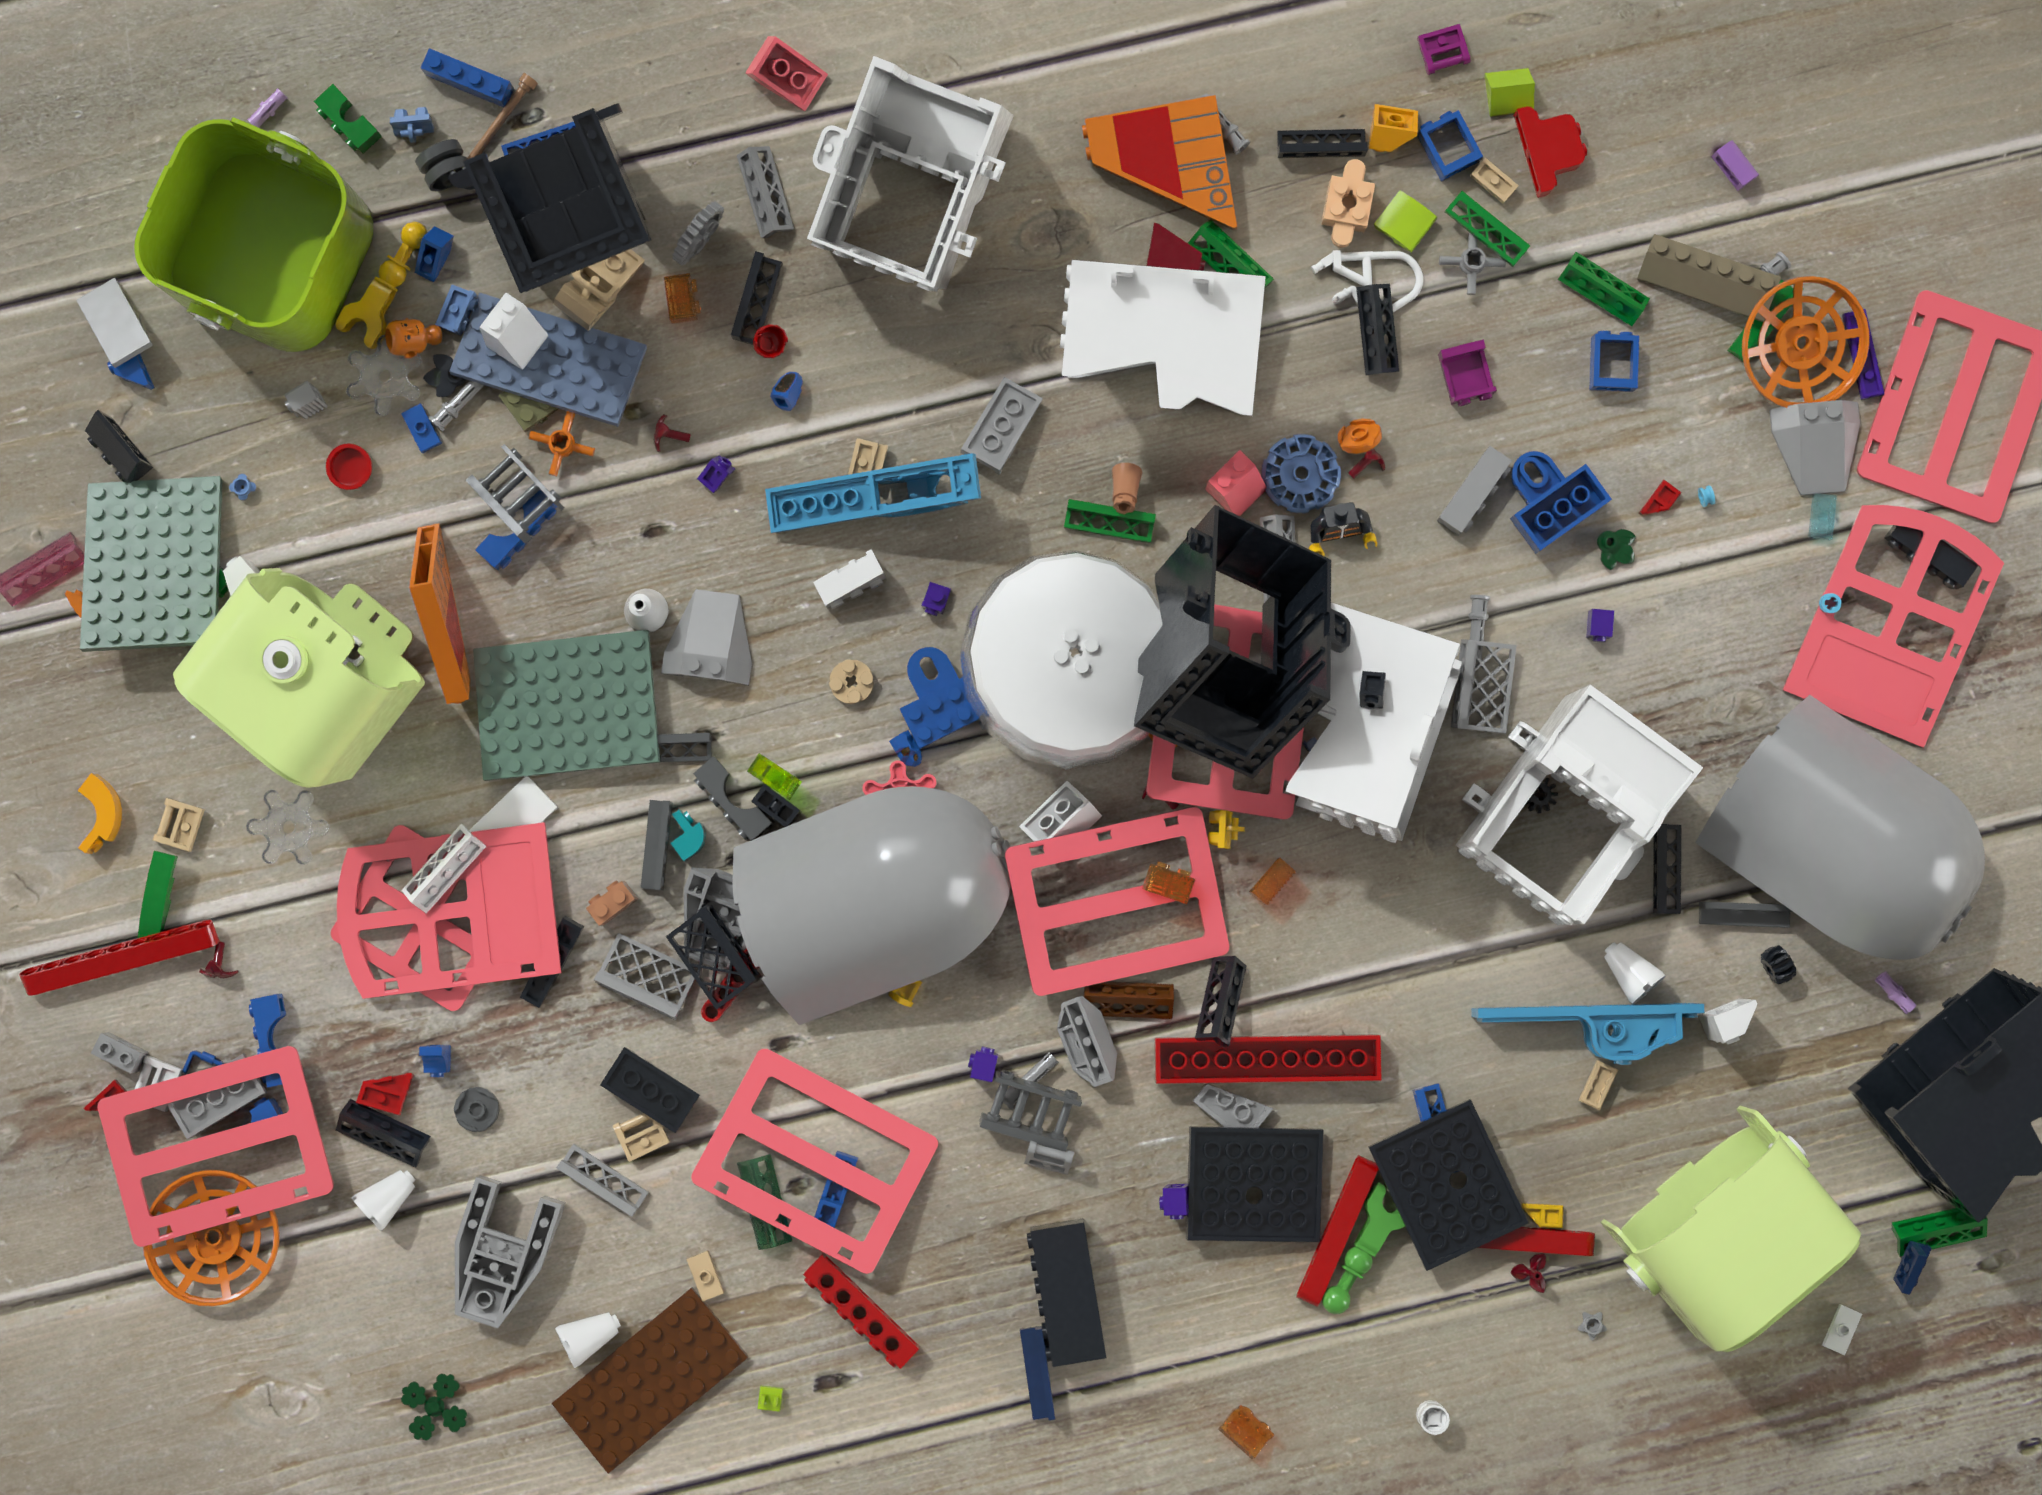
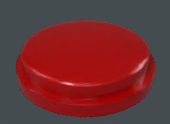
[326,443,372,490]

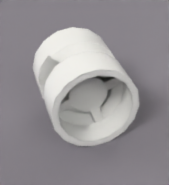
[1416,1400,1450,1435]

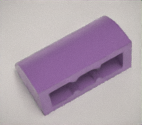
[1711,140,1759,191]

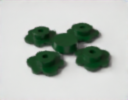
[401,1373,467,1440]

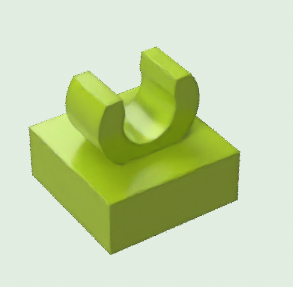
[757,1385,783,1412]

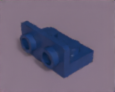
[1893,1241,1931,1295]

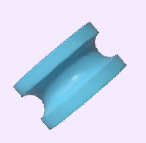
[1698,485,1716,507]
[1819,593,1841,613]

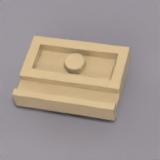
[848,438,888,487]

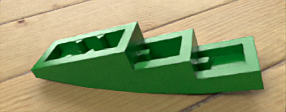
[137,851,178,938]

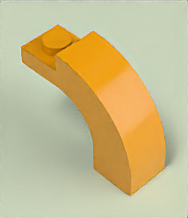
[78,773,122,854]

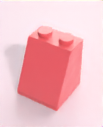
[1205,450,1267,516]

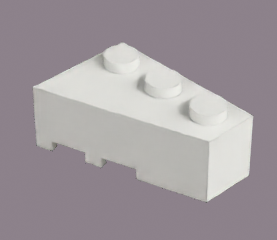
[813,549,885,609]

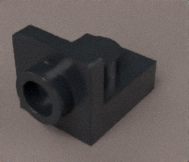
[1359,671,1386,709]

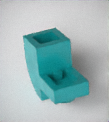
[671,809,706,862]

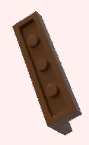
[1084,982,1174,1019]

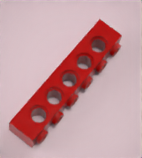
[803,1253,920,1369]

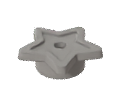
[1578,1312,1607,1340]

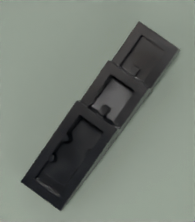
[520,916,585,1008]

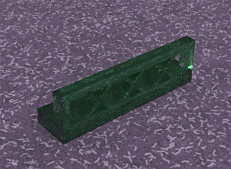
[737,1154,792,1250]

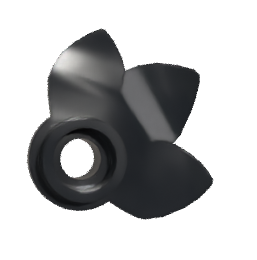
[423,354,467,397]

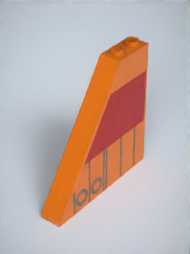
[1082,95,1237,230]
[409,523,471,704]

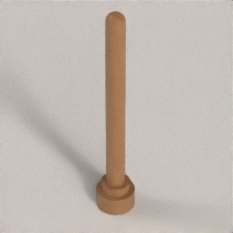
[468,73,538,159]

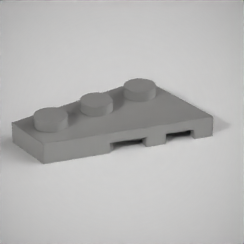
[1193,1083,1273,1127]

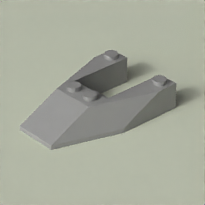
[455,1175,566,1328]

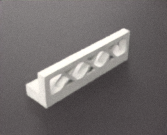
[401,824,486,913]

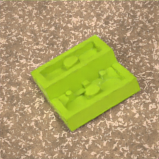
[1373,190,1437,253]

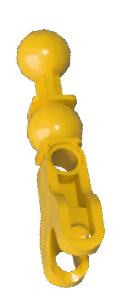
[336,222,428,349]

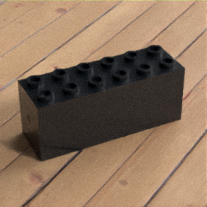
[1027,1218,1107,1367]

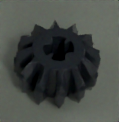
[1525,777,1558,814]
[1761,945,1796,984]

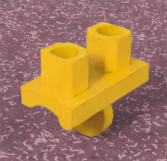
[1208,810,1245,849]

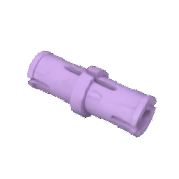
[247,88,288,128]
[1875,971,1916,1014]

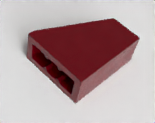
[1146,223,1205,271]

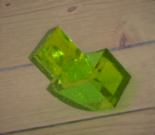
[747,753,802,800]

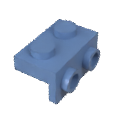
[435,284,478,336]

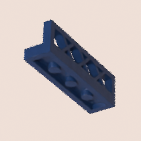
[1020,1325,1055,1421]

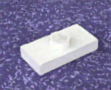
[1822,1304,1862,1355]

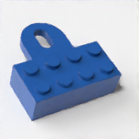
[1510,451,1612,554]
[900,647,991,749]

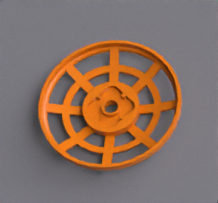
[1742,276,1869,408]
[143,1170,280,1306]

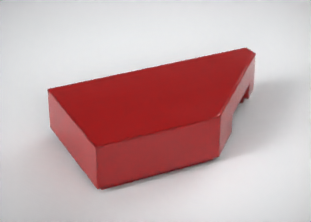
[1639,480,1682,515]
[84,1080,127,1111]

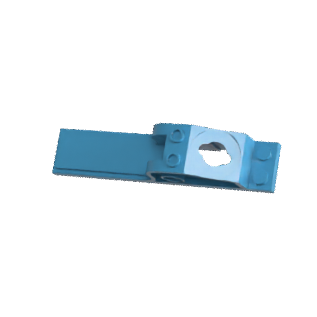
[765,453,981,533]
[1471,1003,1705,1065]

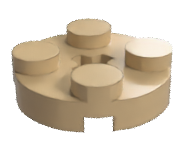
[829,660,874,704]

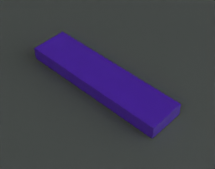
[1842,309,1884,400]

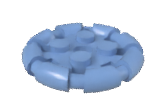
[1261,434,1341,513]

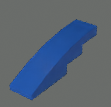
[814,1151,858,1228]

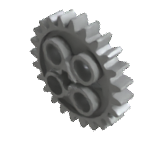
[672,201,724,266]

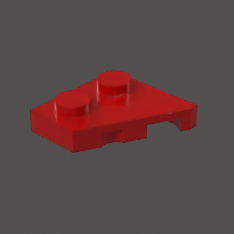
[356,1073,414,1116]

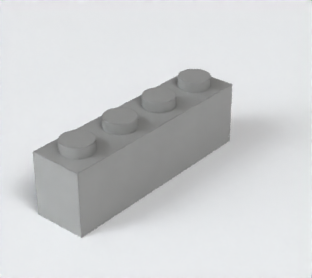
[1437,446,1512,536]

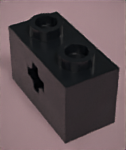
[751,784,802,827]

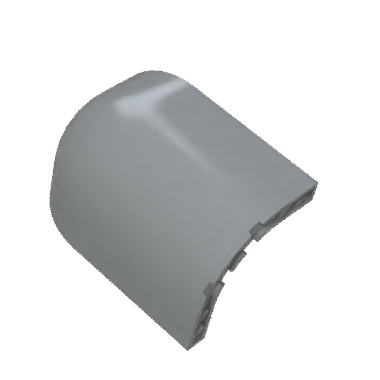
[1695,695,1985,960]
[733,786,1010,1025]

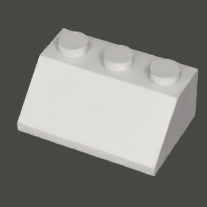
[1019,781,1102,851]
[1698,999,1757,1044]

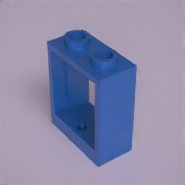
[1417,110,1483,182]
[1589,331,1639,392]

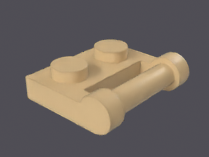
[153,798,205,852]
[613,1113,670,1162]

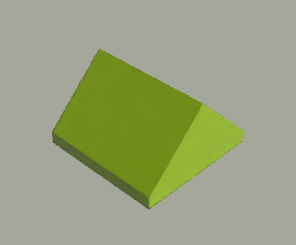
[1484,68,1535,117]

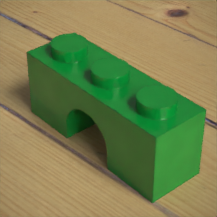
[314,84,382,154]

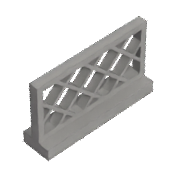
[1451,639,1517,733]
[594,933,698,1021]

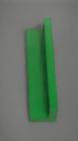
[1445,191,1530,267]
[1188,219,1274,289]
[1558,252,1650,326]
[1727,280,1804,362]
[1064,499,1156,543]
[1891,1208,1988,1257]

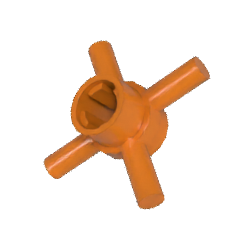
[529,411,595,477]

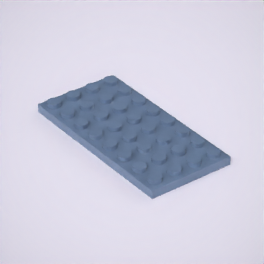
[449,293,647,427]

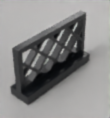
[666,905,762,1010]

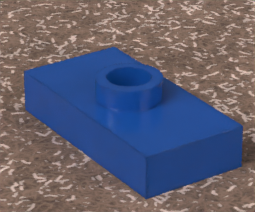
[401,403,442,453]

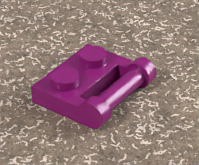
[1417,24,1471,75]

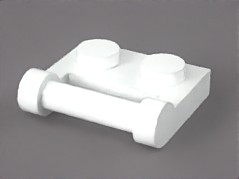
[135,1055,183,1112]

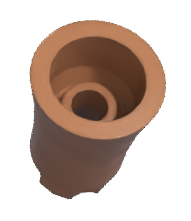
[1112,463,1143,514]

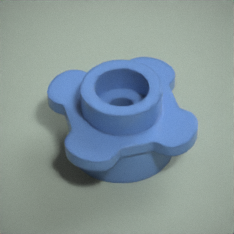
[229,474,256,500]

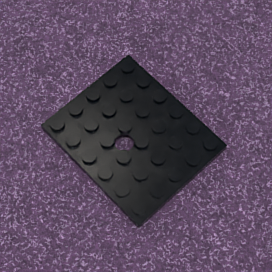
[1368,1099,1529,1271]
[1186,1126,1324,1242]

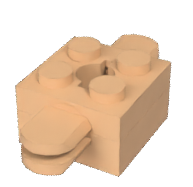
[1321,159,1375,248]

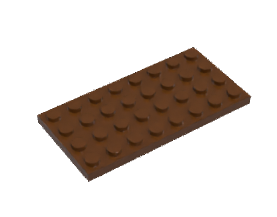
[551,1287,749,1474]

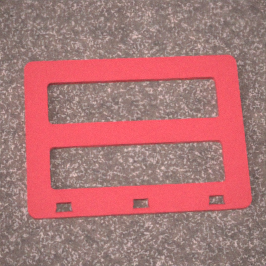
[1857,290,2042,523]
[1146,604,1304,820]
[1005,807,1229,996]
[98,1046,334,1247]
[691,1049,938,1274]

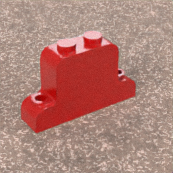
[1514,106,1587,198]

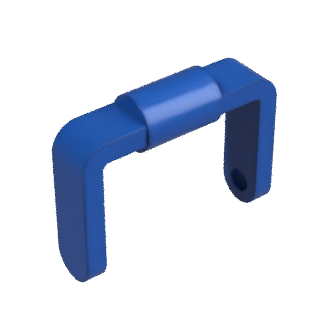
[182,1050,225,1074]

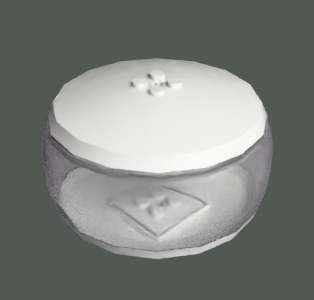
[959,550,1162,770]

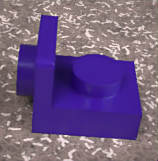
[697,455,736,493]
[921,582,951,616]

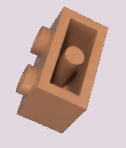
[586,880,638,926]

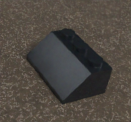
[85,410,154,483]

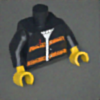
[1309,502,1377,556]

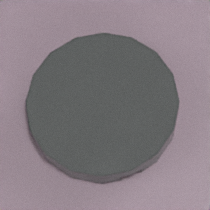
[454,1087,500,1132]

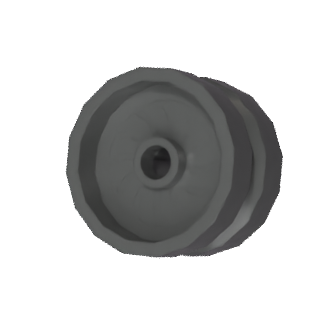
[415,139,468,192]

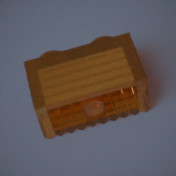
[664,273,701,324]
[1249,858,1295,905]
[1142,861,1195,904]

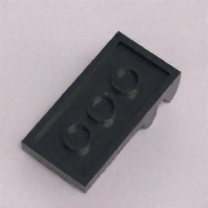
[600,1047,700,1133]

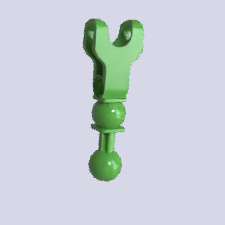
[1322,1183,1405,1315]

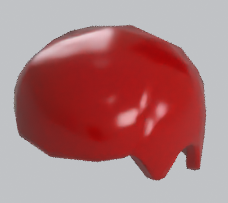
[753,324,788,359]

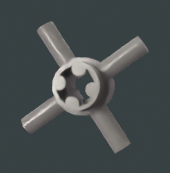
[1439,228,1506,295]

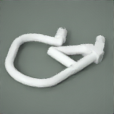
[1311,250,1423,316]

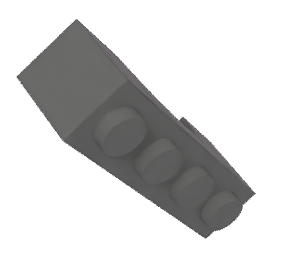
[693,756,773,841]

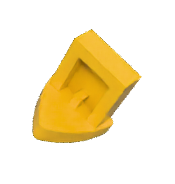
[888,981,922,1007]

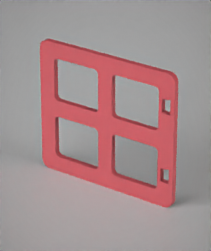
[331,825,475,1011]

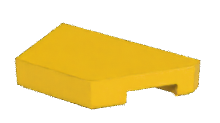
[1520,1203,1563,1228]

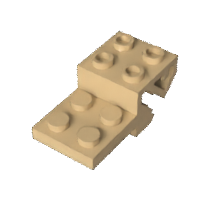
[553,249,645,331]

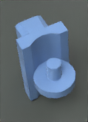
[390,107,434,143]

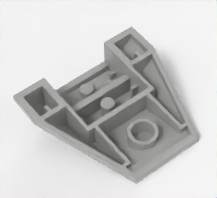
[1769,400,1860,495]
[661,589,752,686]
[684,868,746,969]

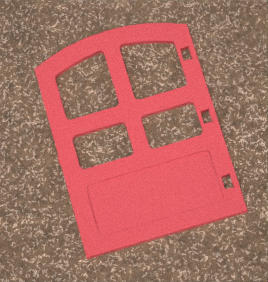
[1782,505,2004,748]
[337,822,562,999]

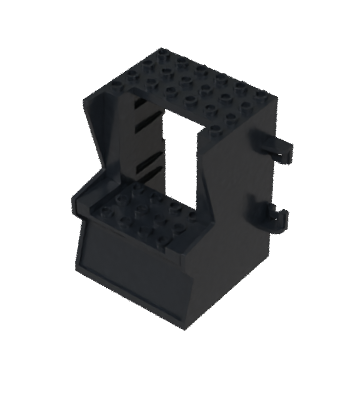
[448,103,652,294]
[1134,505,1350,779]
[1848,968,2042,1223]

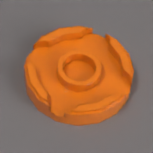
[1338,418,1382,454]

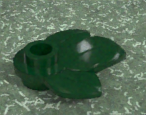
[1597,529,1636,570]

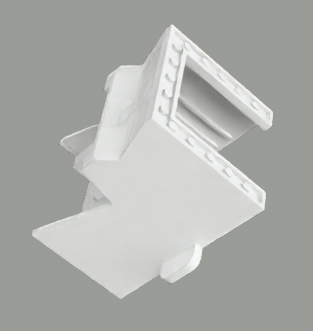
[807,56,1014,291]
[1060,260,1266,416]
[1286,603,1463,843]
[1456,685,1703,926]

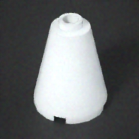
[624,589,669,632]
[1604,942,1666,1005]
[351,1170,415,1231]
[555,1312,621,1368]

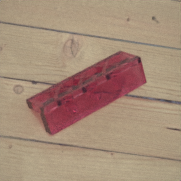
[0,532,84,607]

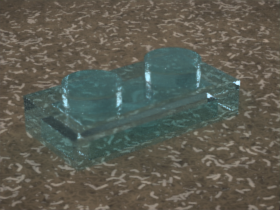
[1808,493,1837,540]

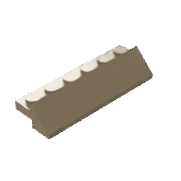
[1637,234,1781,322]

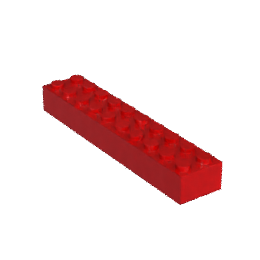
[1154,1034,1382,1084]

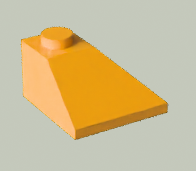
[1369,104,1418,152]

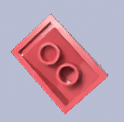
[745,36,828,111]

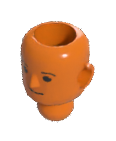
[385,318,442,358]

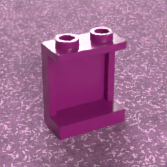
[1438,339,1497,407]

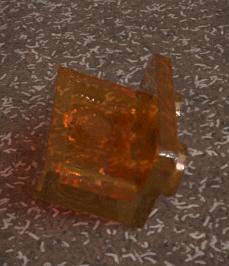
[1218,1405,1274,1459]

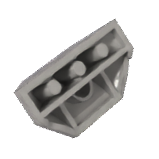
[1057,996,1117,1087]

